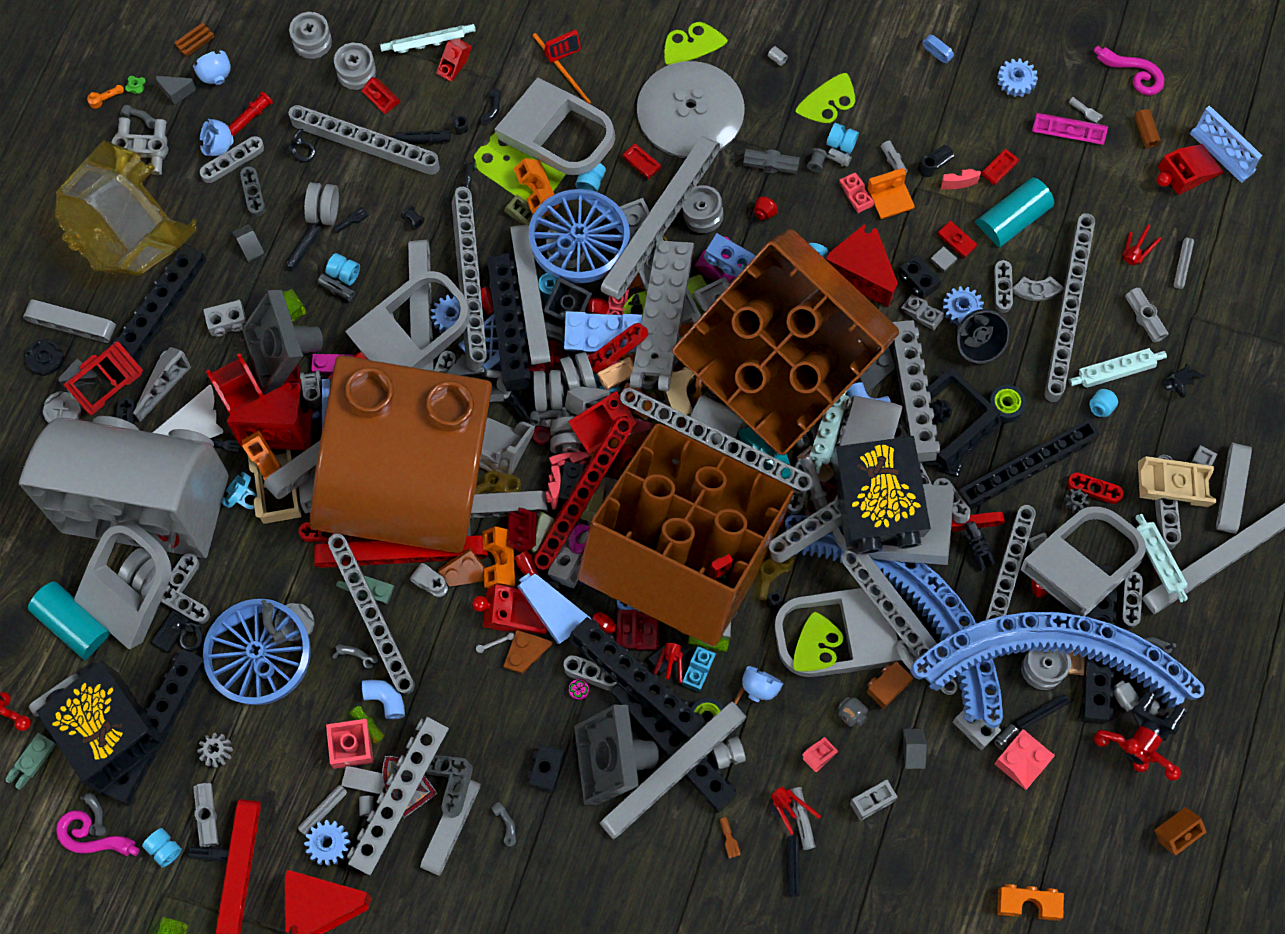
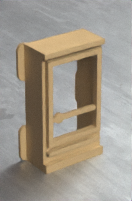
[248,450,302,524]

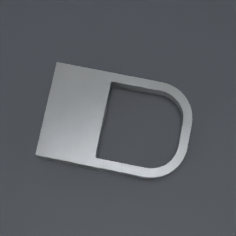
[494,78,615,175]
[345,271,470,369]
[832,484,954,565]
[1021,507,1146,616]
[74,521,171,650]
[775,586,902,677]

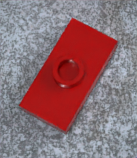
[622,143,661,180]
[981,148,1019,186]
[937,221,978,258]
[708,554,733,580]

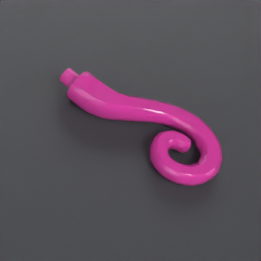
[1094,46,1164,96]
[56,810,140,856]

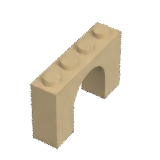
[663,367,696,423]

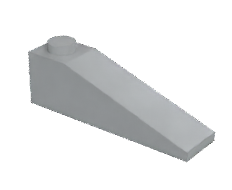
[133,347,191,422]

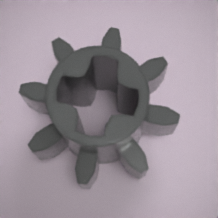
[1064,489,1089,513]

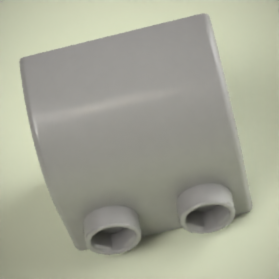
[19,416,229,558]

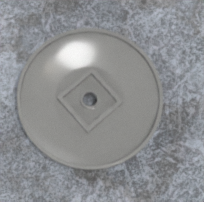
[637,61,744,158]

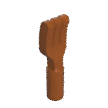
[691,376,703,408]
[719,817,741,859]

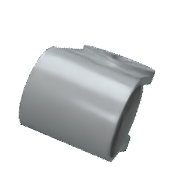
[300,370,322,408]
[409,563,448,597]

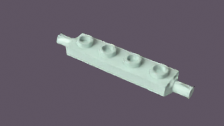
[380,24,475,53]
[1069,348,1167,388]
[809,391,849,474]
[1135,514,1188,602]

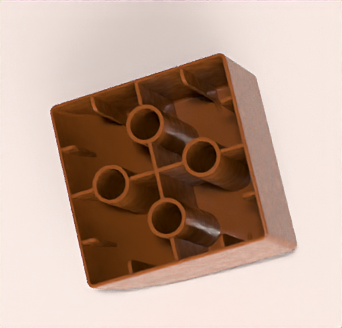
[672,229,899,455]
[310,355,492,553]
[577,424,794,646]

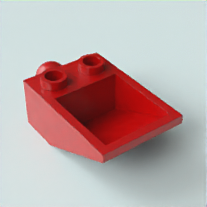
[1156,144,1223,195]
[568,391,637,454]
[472,584,547,634]

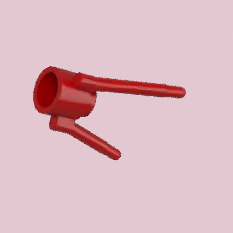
[1122,224,1161,265]
[653,643,683,684]
[771,787,821,835]

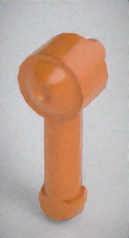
[87,85,124,109]

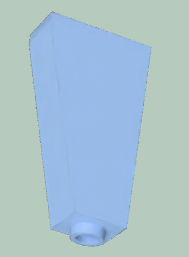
[517,573,591,644]

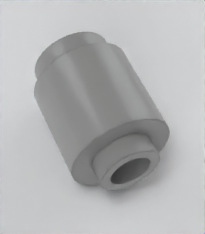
[1113,681,1139,712]

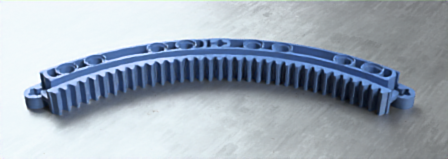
[785,515,1003,728]
[910,612,1204,709]

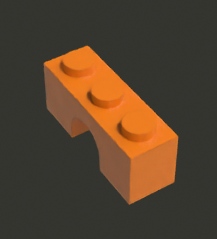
[513,158,559,216]
[242,430,282,480]
[482,526,515,588]
[997,884,1064,921]

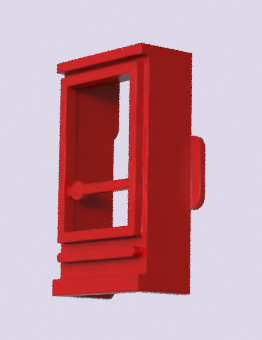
[63,341,143,415]

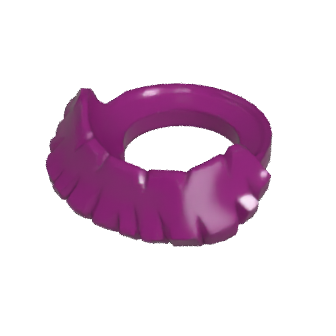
[569,524,590,554]

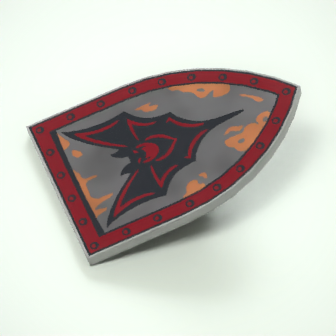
[382,756,437,818]

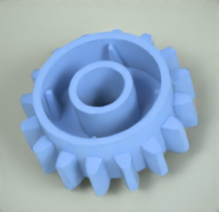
[997,58,1038,97]
[942,286,984,327]
[431,295,471,334]
[304,820,351,867]

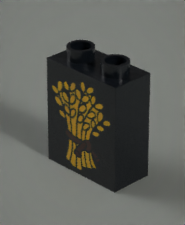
[831,436,931,554]
[36,660,165,794]

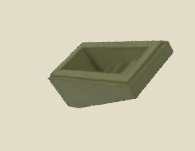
[504,195,545,228]
[580,480,606,522]
[529,512,554,555]

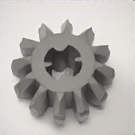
[197,733,233,768]

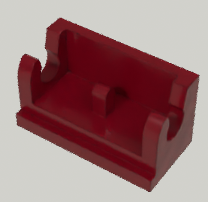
[507,508,537,553]

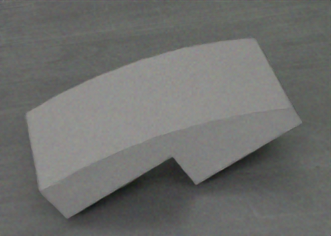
[901,294,944,330]
[341,766,385,794]

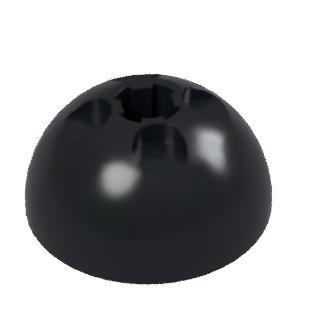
[955,309,1010,364]

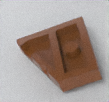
[438,548,486,586]
[504,630,553,674]

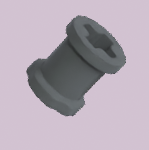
[807,148,828,172]

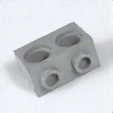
[203,300,247,336]
[953,711,1001,751]
[850,780,898,821]

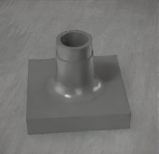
[242,290,323,394]
[574,705,658,805]

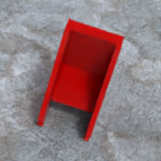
[826,224,898,307]
[206,353,264,415]
[227,383,313,450]
[285,870,372,934]

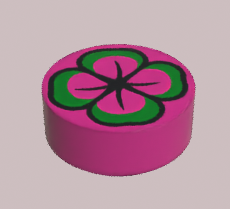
[569,679,589,700]

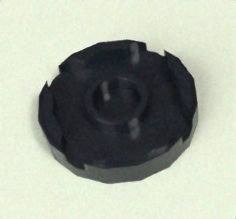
[25,339,64,376]

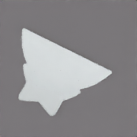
[153,385,223,438]

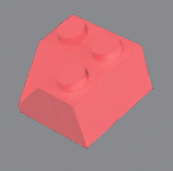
[326,719,374,769]
[994,730,1055,790]

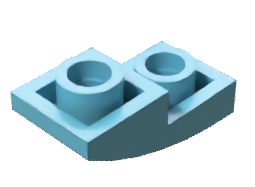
[682,646,716,693]

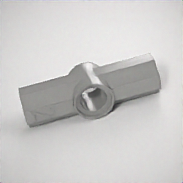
[1125,288,1169,343]
[193,783,218,847]

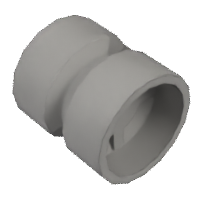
[712,736,746,770]

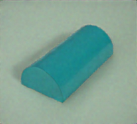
[975,177,1054,248]
[28,581,111,661]

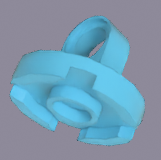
[221,472,257,509]

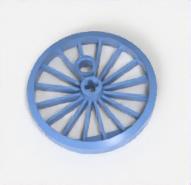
[529,189,630,283]
[203,599,311,705]

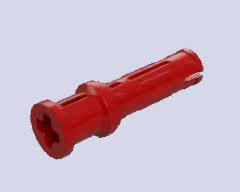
[228,91,273,137]

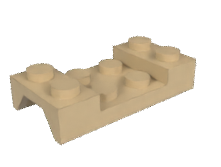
[1138,456,1216,507]

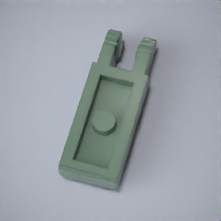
[336,573,394,605]
[5,733,56,790]

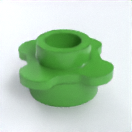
[125,76,146,94]

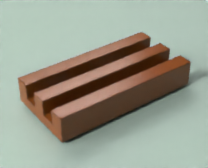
[174,23,215,57]

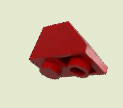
[436,38,472,81]

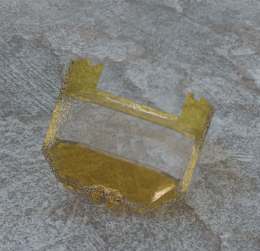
[55,140,197,276]

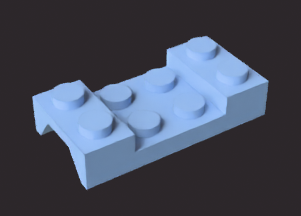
[564,311,642,354]

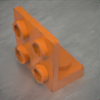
[867,168,915,219]

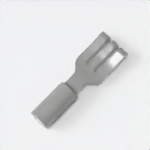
[1069,97,1103,124]

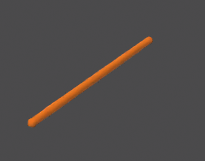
[533,33,591,104]

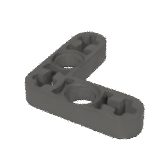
[417,755,473,818]

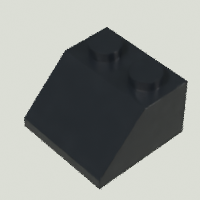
[543,277,592,325]

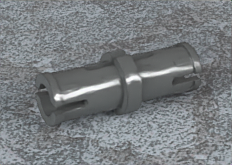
[317,273,355,302]

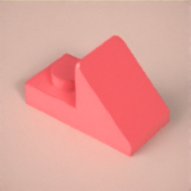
[802,737,838,772]

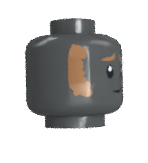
[838,697,868,727]

